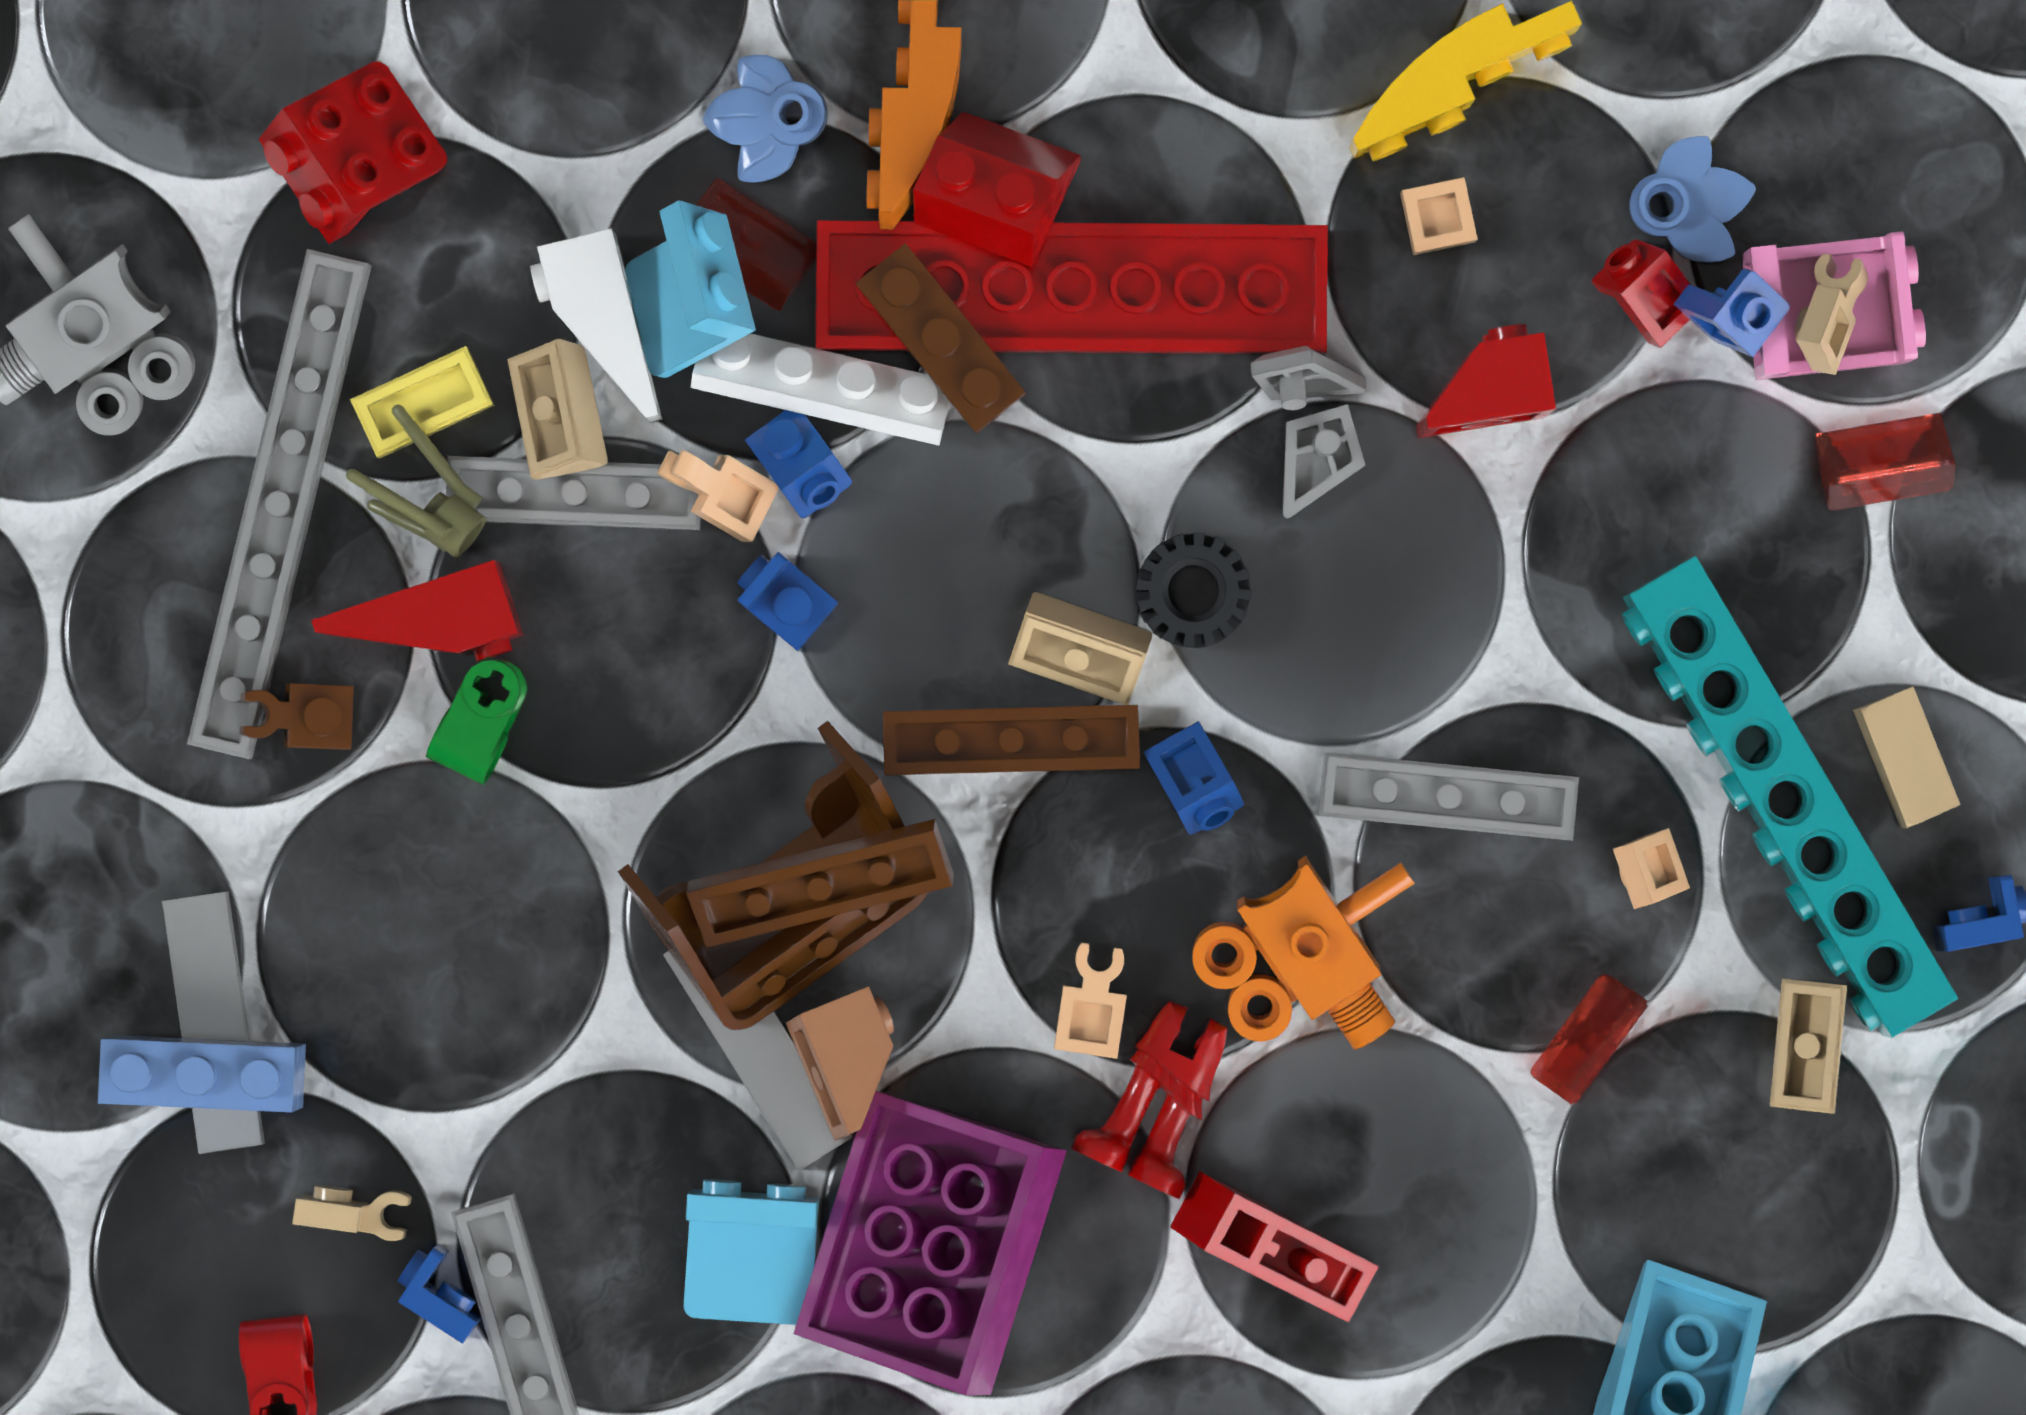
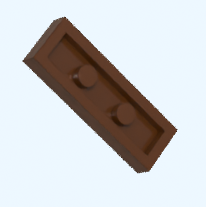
[855,243,1026,435]

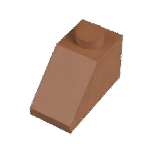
[786,986,894,1141]

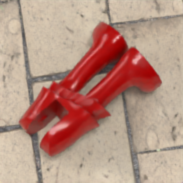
[1070,1000,1227,1200]

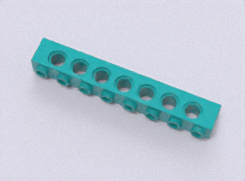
[1621,556,1959,1038]

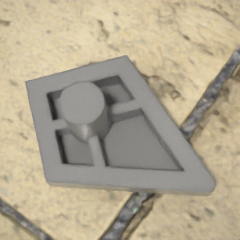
[1251,346,1367,410]
[1282,404,1365,519]

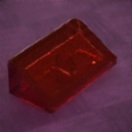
[696,178,817,311]
[1815,413,1956,510]
[1530,974,1648,1105]

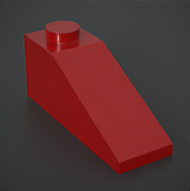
[311,560,524,662]
[1170,1171,1379,1323]

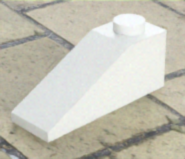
[530,228,662,423]

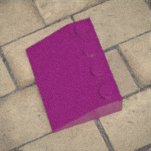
[793,1090,1067,1396]

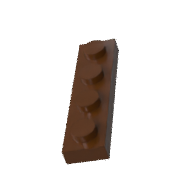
[882,705,1140,775]
[686,819,954,948]

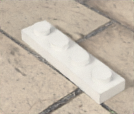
[691,334,950,446]

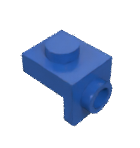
[745,410,852,518]

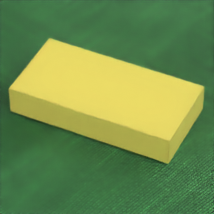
[350,346,495,459]

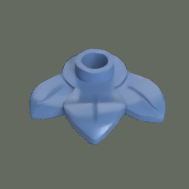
[703,55,828,183]
[1629,136,1756,263]

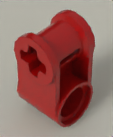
[239,1313,318,1415]

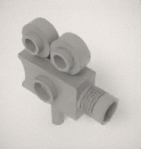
[0,214,195,435]

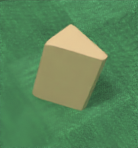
[507,339,608,480]
[1008,592,1153,705]
[1853,686,1960,828]
[1770,979,1847,1114]

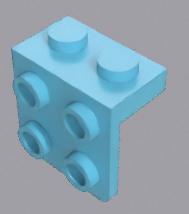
[625,200,756,378]
[684,1179,819,1325]

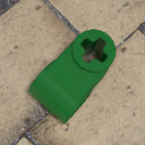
[426,659,528,786]

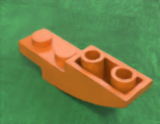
[867,0,962,230]

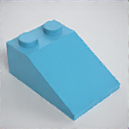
[1593,1260,1767,1415]

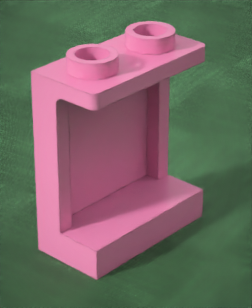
[1742,231,1926,380]

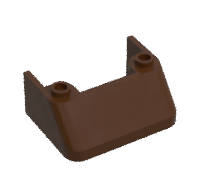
[617,721,928,1030]

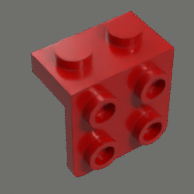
[258,61,447,244]

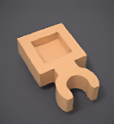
[1054,942,1127,1059]

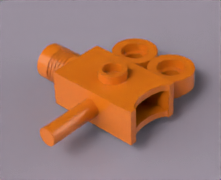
[1192,856,1415,1050]

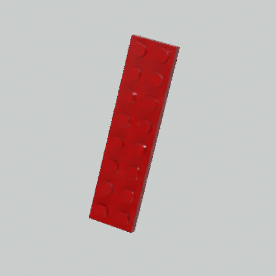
[816,220,1328,355]

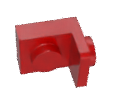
[1591,239,1691,348]

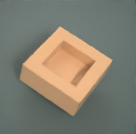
[1400,177,1478,255]
[1613,828,1690,909]

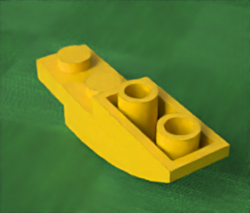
[1349,1,1582,162]

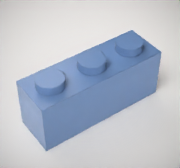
[98,1035,306,1112]

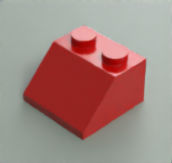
[913,112,1081,267]
[1416,324,1556,438]

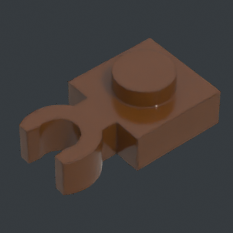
[239,683,354,750]

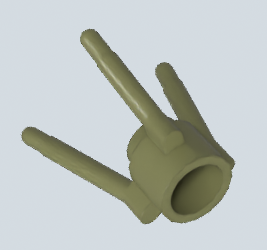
[346,405,486,558]

